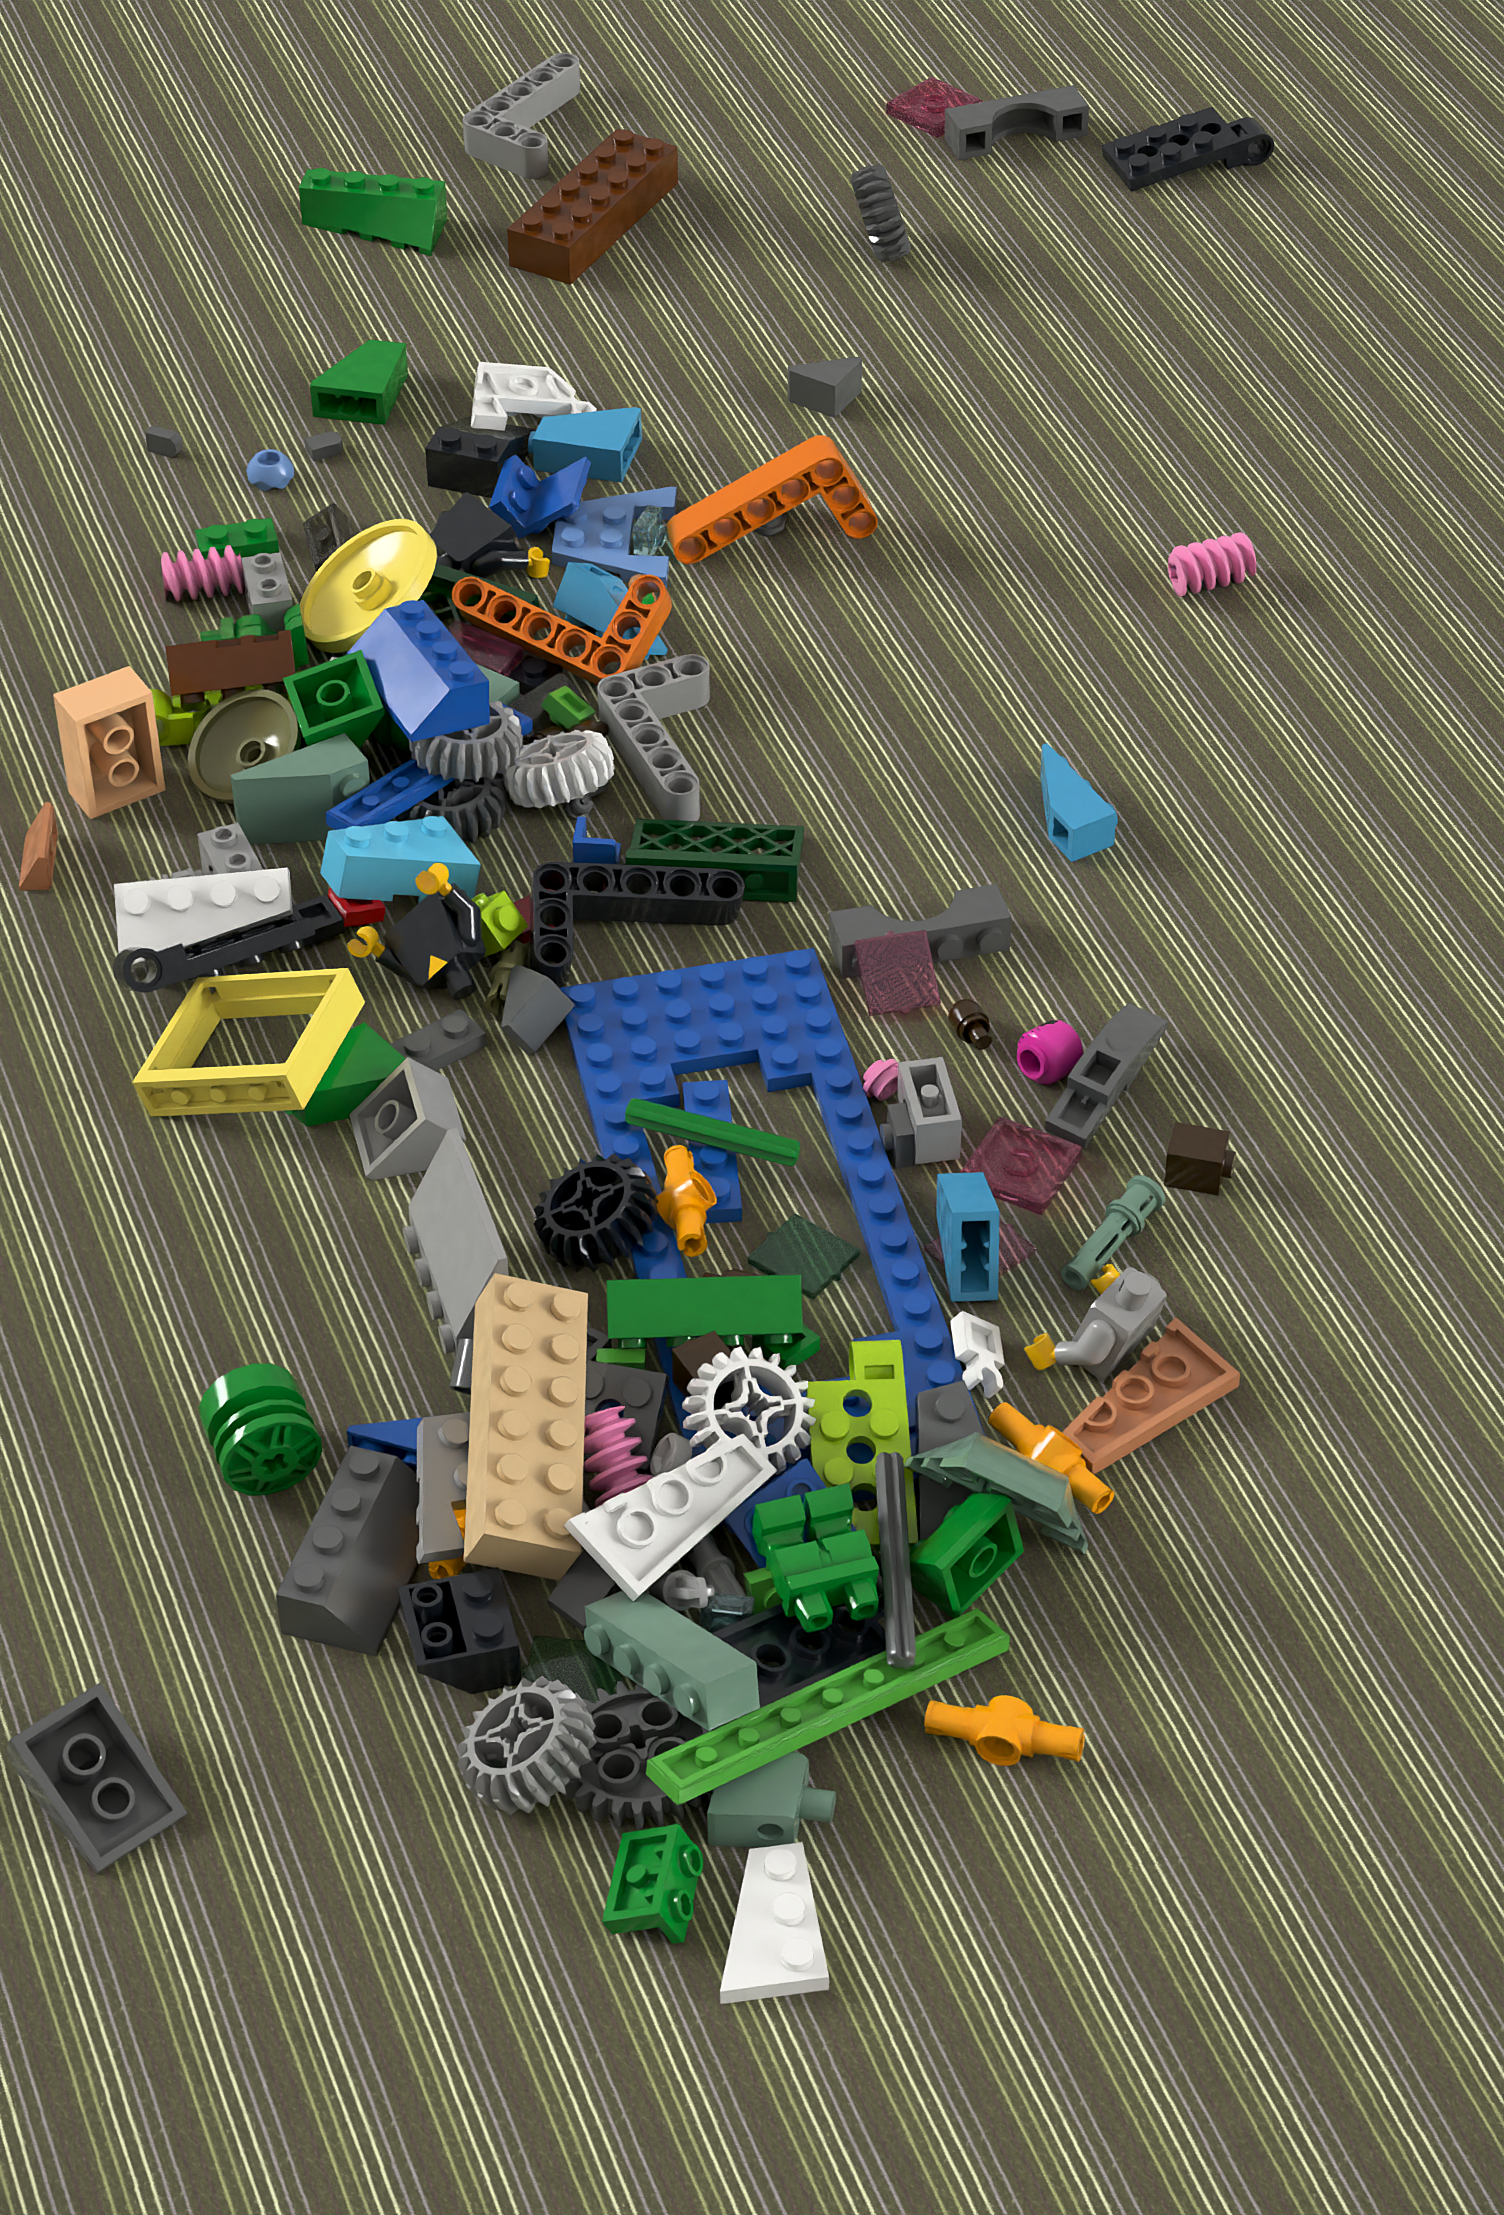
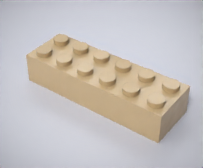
[464,1273,588,1581]

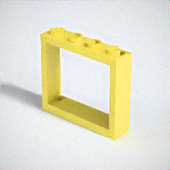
[132,968,365,1117]

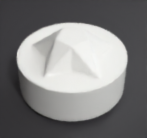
[650,1433,692,1478]

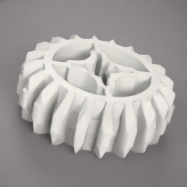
[502,730,615,808]
[682,1347,816,1475]

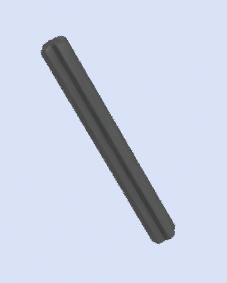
[875,1452,916,1669]

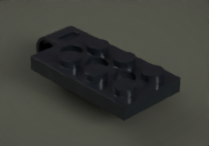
[1102,107,1274,192]
[113,916,315,993]
[711,1548,886,1713]

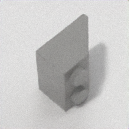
[349,1057,466,1180]

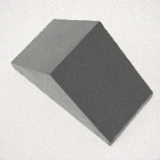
[788,356,862,418]
[501,964,575,1056]

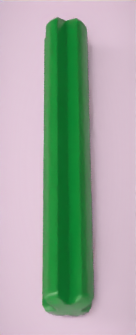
[625,1098,800,1167]

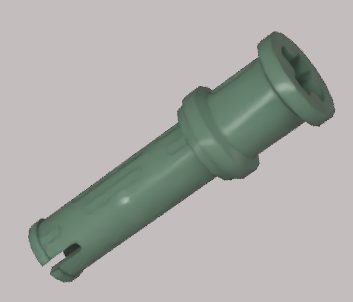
[1061,1175,1165,1290]

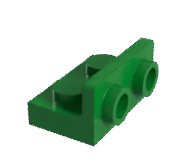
[602,1824,703,1944]

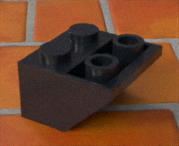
[398,1567,522,1694]

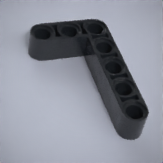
[529,862,745,988]

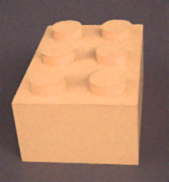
[53,666,166,819]

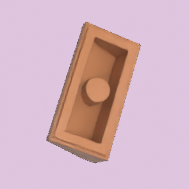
[19,802,58,891]

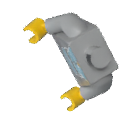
[1024,1264,1167,1382]

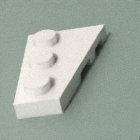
[720,1842,829,2004]

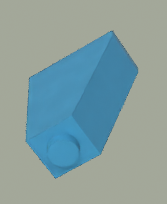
[528,407,642,483]
[936,1172,1000,1302]

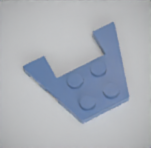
[552,487,677,589]

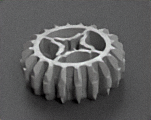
[409,701,523,782]
[456,1676,597,1815]

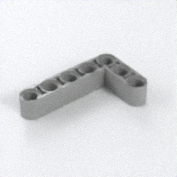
[462,53,580,179]
[597,654,710,821]

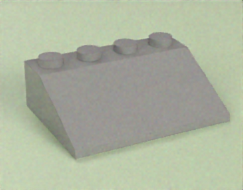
[403,1128,509,1359]

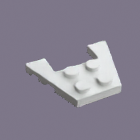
[471,362,597,431]

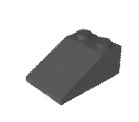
[5,1683,188,1874]

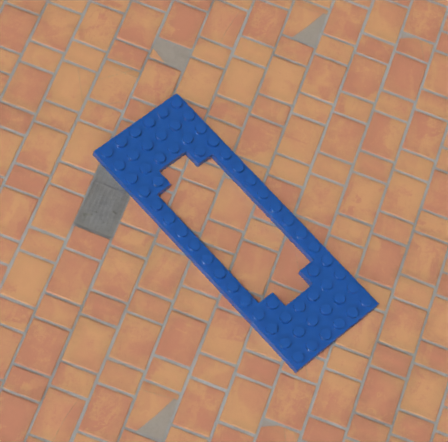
[559,948,985,1527]

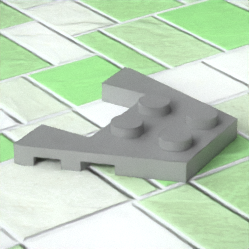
[416,1412,591,1564]

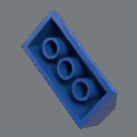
[347,600,490,742]

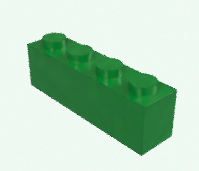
[299,168,447,256]
[606,1275,803,1348]

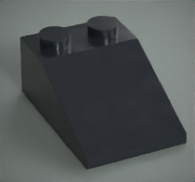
[425,417,537,498]

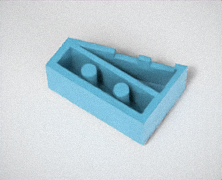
[320,816,481,903]

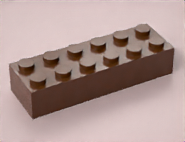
[507,129,678,285]

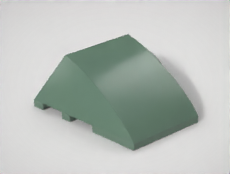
[904,1432,1088,1554]

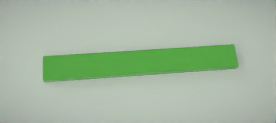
[646,1608,1010,1806]

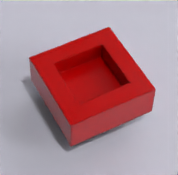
[327,888,386,927]

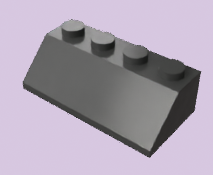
[276,1445,420,1657]

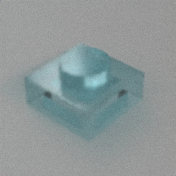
[633,505,667,556]
[700,1592,755,1633]

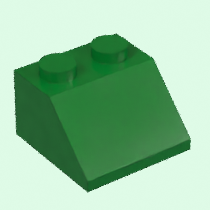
[283,650,385,749]
[909,1493,1024,1619]

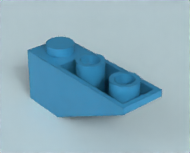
[552,562,668,659]
[1040,743,1118,862]

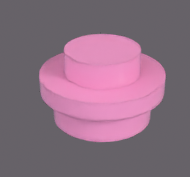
[863,1059,898,1101]

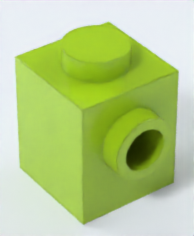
[472,891,529,957]

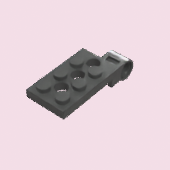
[449,1339,670,1473]

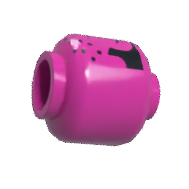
[1017,1020,1084,1085]

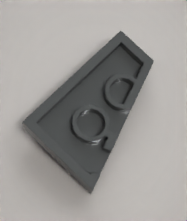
[915,1380,984,1541]

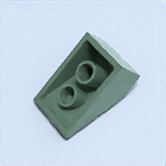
[230,733,370,844]

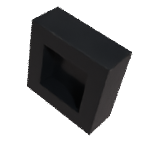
[508,655,563,701]
[288,894,345,946]

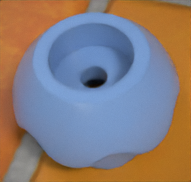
[246,449,294,491]

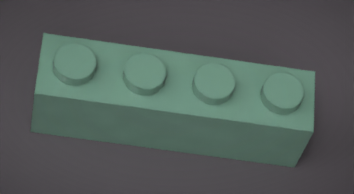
[584,1590,760,1731]

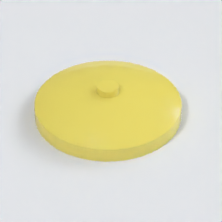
[300,519,437,653]

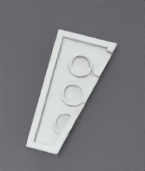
[114,868,293,969]
[564,1434,777,1602]

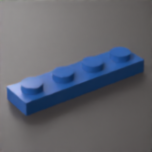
[682,1080,742,1224]

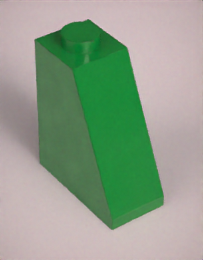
[310,339,408,425]
[284,1022,406,1127]

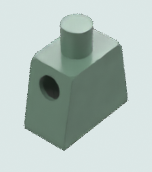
[707,1752,836,1847]

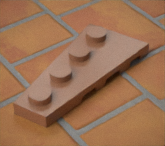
[1062,1317,1240,1475]

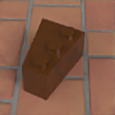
[165,630,296,705]

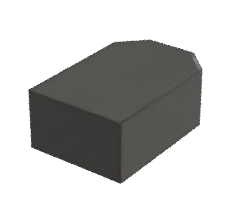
[145,425,183,458]
[304,431,343,461]

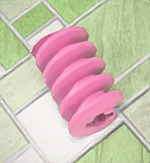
[1168,532,1256,597]
[161,545,245,602]
[583,1406,653,1508]

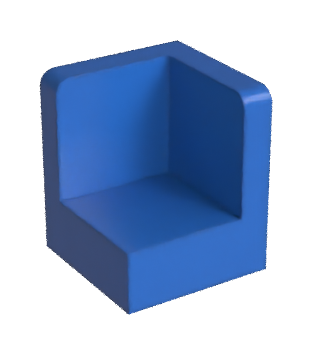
[572,817,622,865]

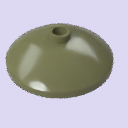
[188,689,302,804]

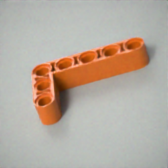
[666,435,878,564]
[452,574,672,685]

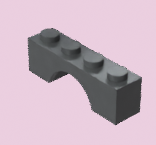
[944,85,1089,160]
[829,884,1012,979]

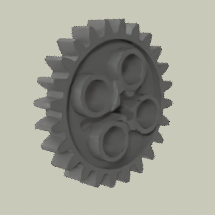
[565,1681,722,1830]

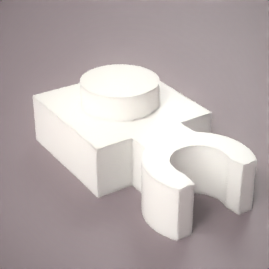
[950,1311,1005,1398]

